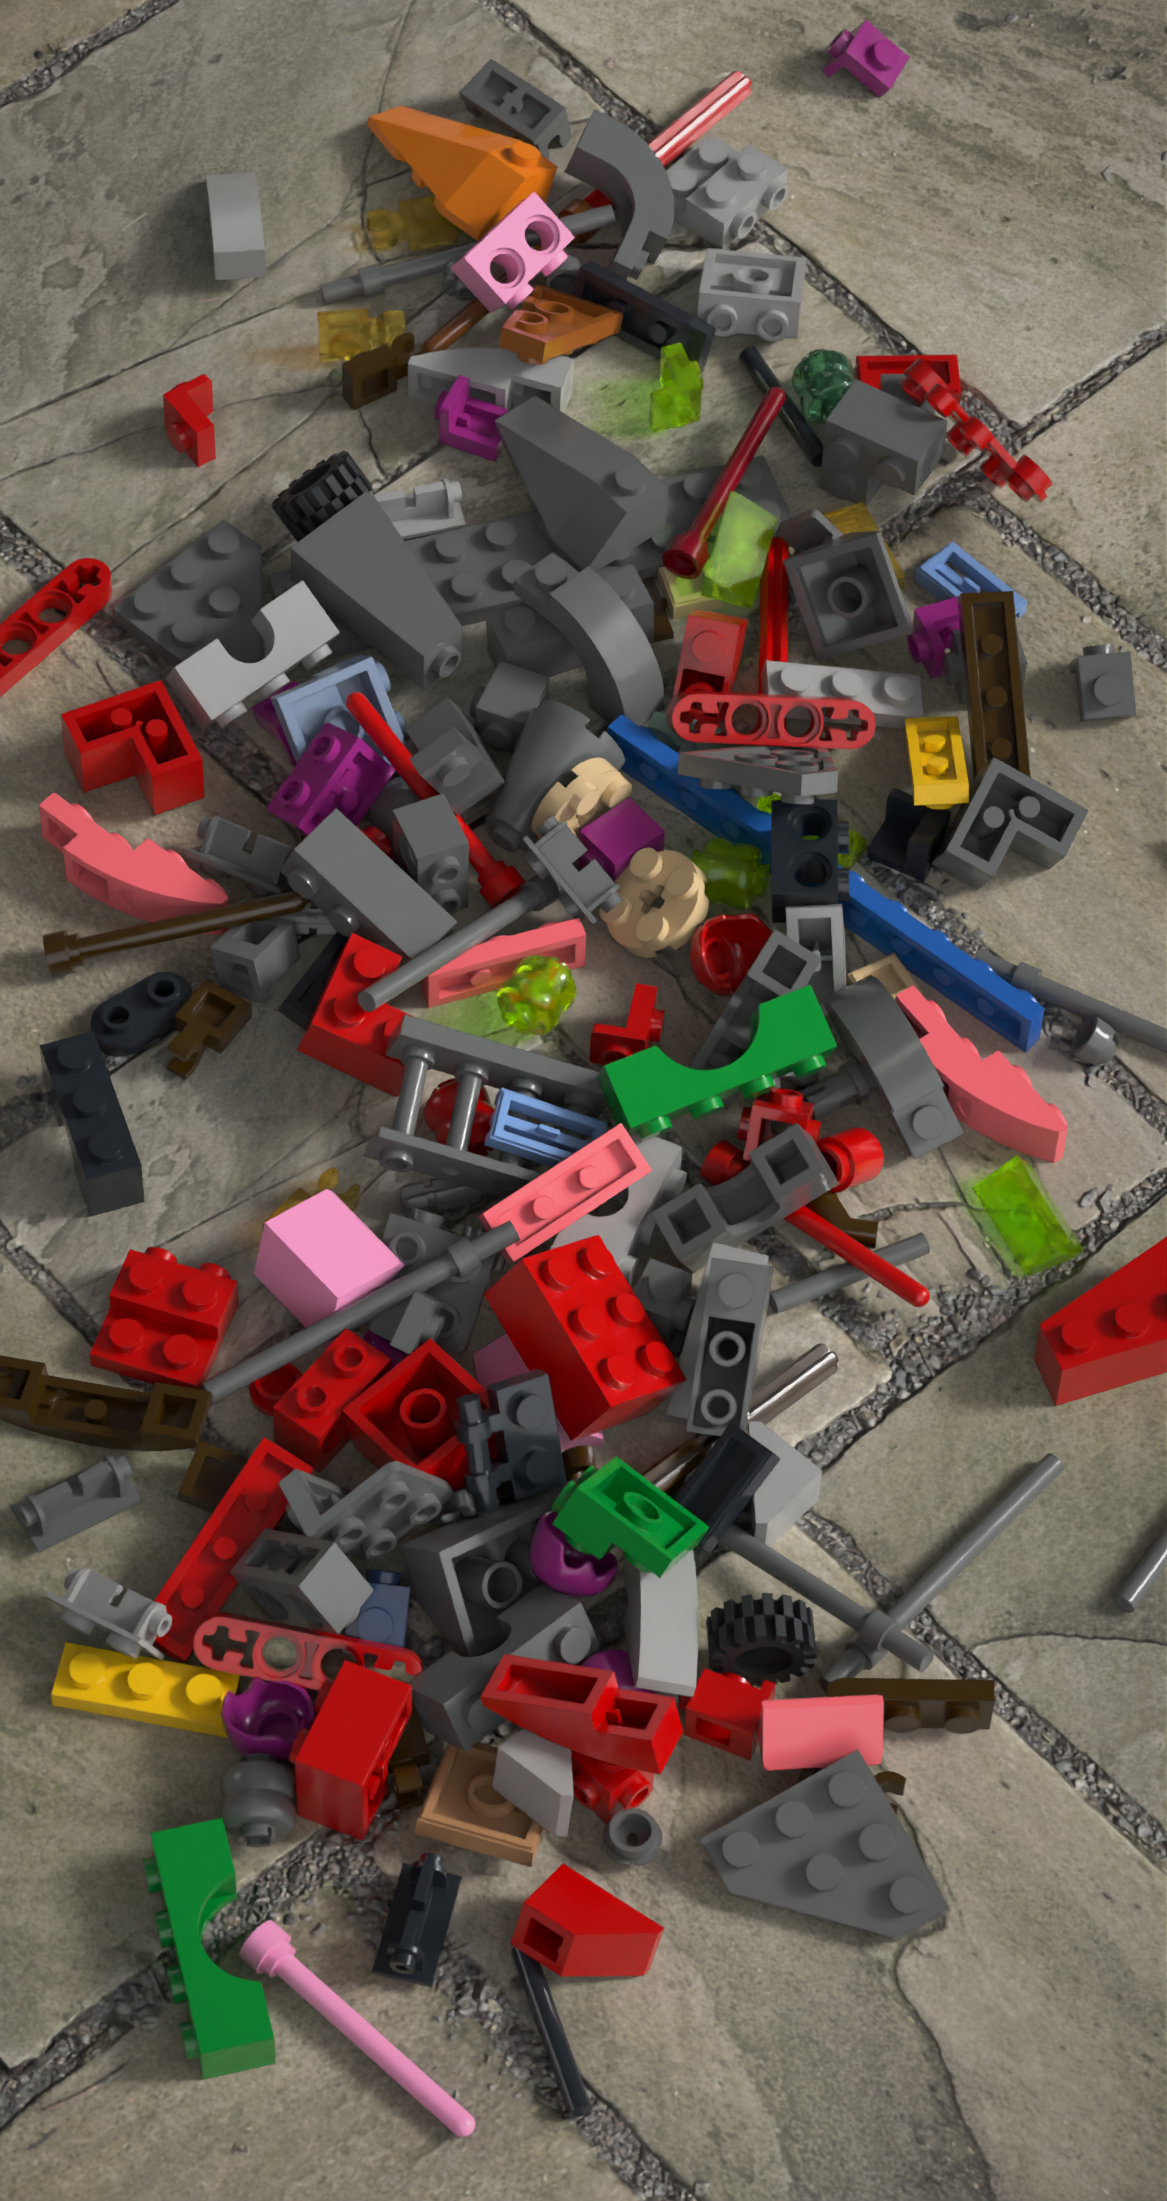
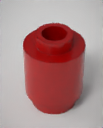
[815,1127,884,1193]

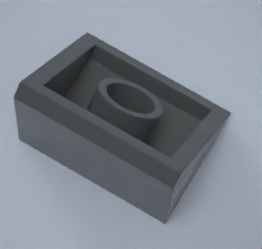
[783,531,915,660]

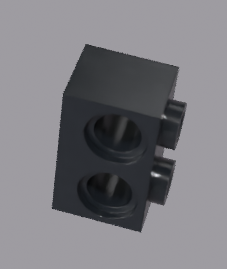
[771,799,849,923]

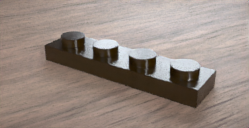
[957,591,1031,779]

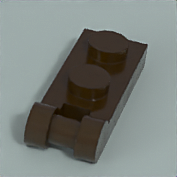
[826,1678,995,1734]

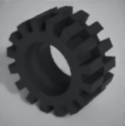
[272,451,373,542]
[706,1593,817,1686]

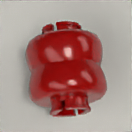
[423,1078,495,1157]

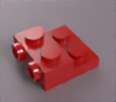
[90,1247,239,1390]

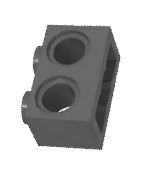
[392,793,469,916]
[230,1528,374,1635]

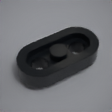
[91,972,192,1057]

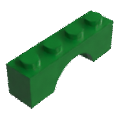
[597,984,837,1141]
[142,1818,276,2080]

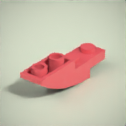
[39,792,230,936]
[895,985,1068,1163]

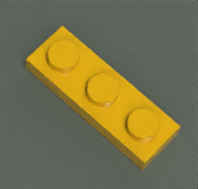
[905,716,969,810]
[51,1642,241,1738]

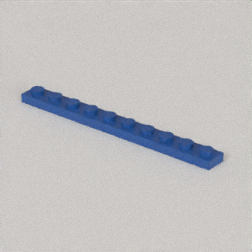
[607,714,1045,1053]

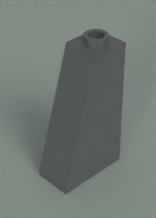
[290,491,462,689]

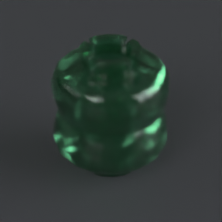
[791,349,856,425]

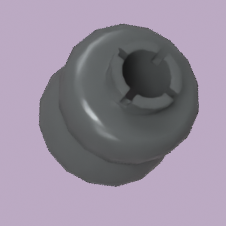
[220,1753,296,1847]

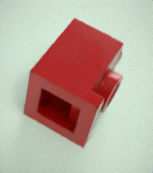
[678,1668,776,1761]

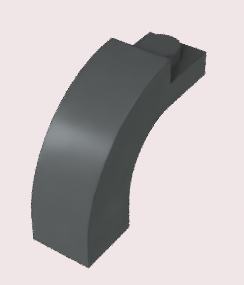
[564,109,674,280]
[514,552,665,726]
[405,697,505,815]
[822,975,964,1159]

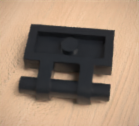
[454,1369,567,1513]

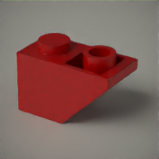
[672,609,748,728]
[510,1863,664,1977]

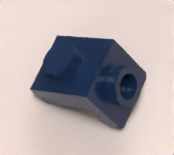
[343,1569,413,1656]

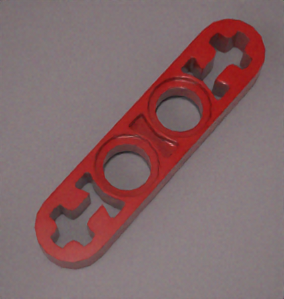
[0,558,112,697]
[666,691,876,749]
[193,1612,424,1690]

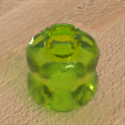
[691,837,770,910]
[497,955,577,1036]

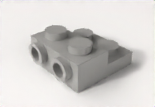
[666,133,788,250]
[697,248,807,341]

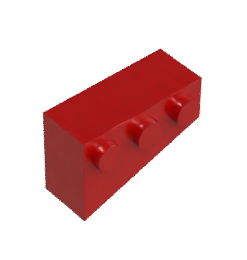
[1034,1237,1167,1406]

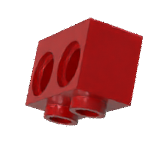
[273,1328,392,1473]

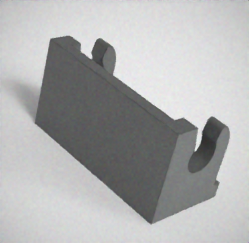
[459,59,572,159]

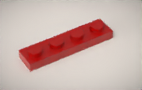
[152,1437,314,1664]

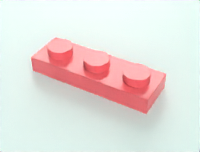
[422,918,586,1008]
[477,1123,652,1264]

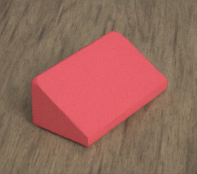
[758,1695,884,1771]

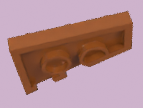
[499,283,623,365]

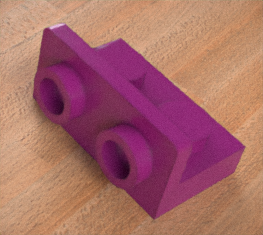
[267,723,395,838]

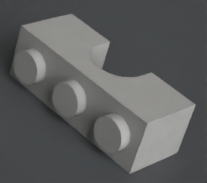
[166,580,340,731]
[550,1133,687,1286]

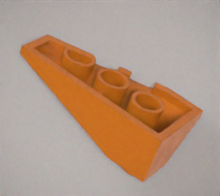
[367,105,558,241]

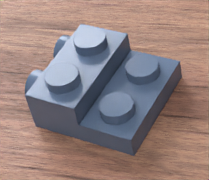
[270,655,410,765]

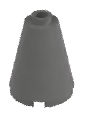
[486,699,625,852]

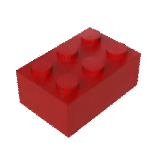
[483,1234,687,1441]

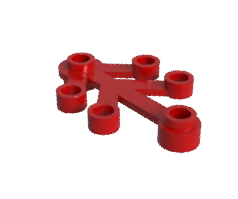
[899,358,1053,503]

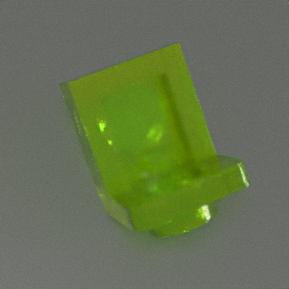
[649,342,704,432]

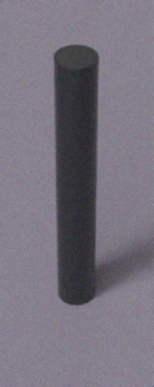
[739,346,824,467]
[510,1947,592,2118]

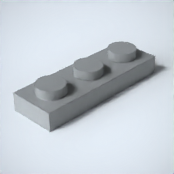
[761,660,924,729]

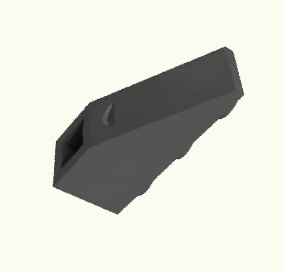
[686,1258,774,1436]

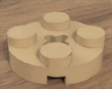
[532,757,632,842]
[599,848,709,958]

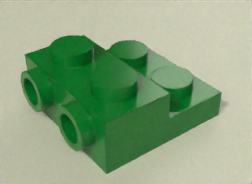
[551,1456,710,1578]

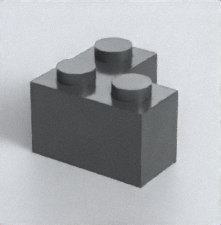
[820,379,948,508]
[931,757,1089,889]

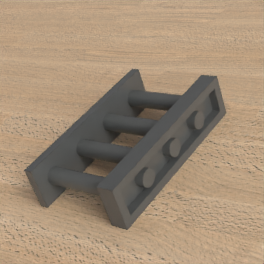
[364,1014,608,1198]

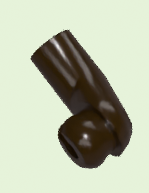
[804,1191,879,1249]

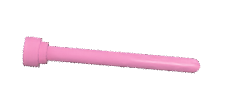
[239,1920,475,2137]

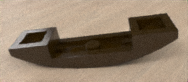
[0,1355,213,1451]

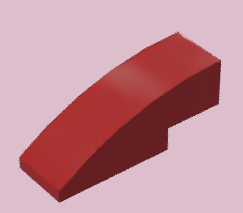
[480,1654,683,1775]

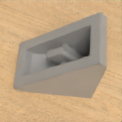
[786,904,846,1015]
[747,1421,822,1547]
[492,1728,573,1837]

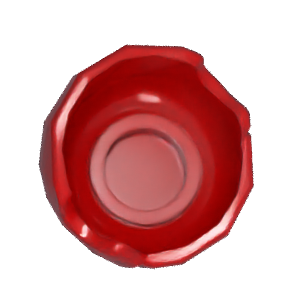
[689,913,773,997]

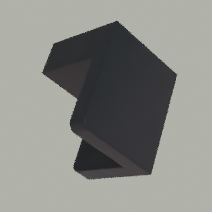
[867,788,951,882]

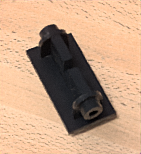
[372,1853,462,1988]

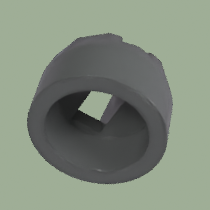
[545,254,582,295]
[1071,1016,1119,1065]

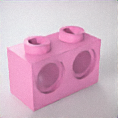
[450,192,575,313]

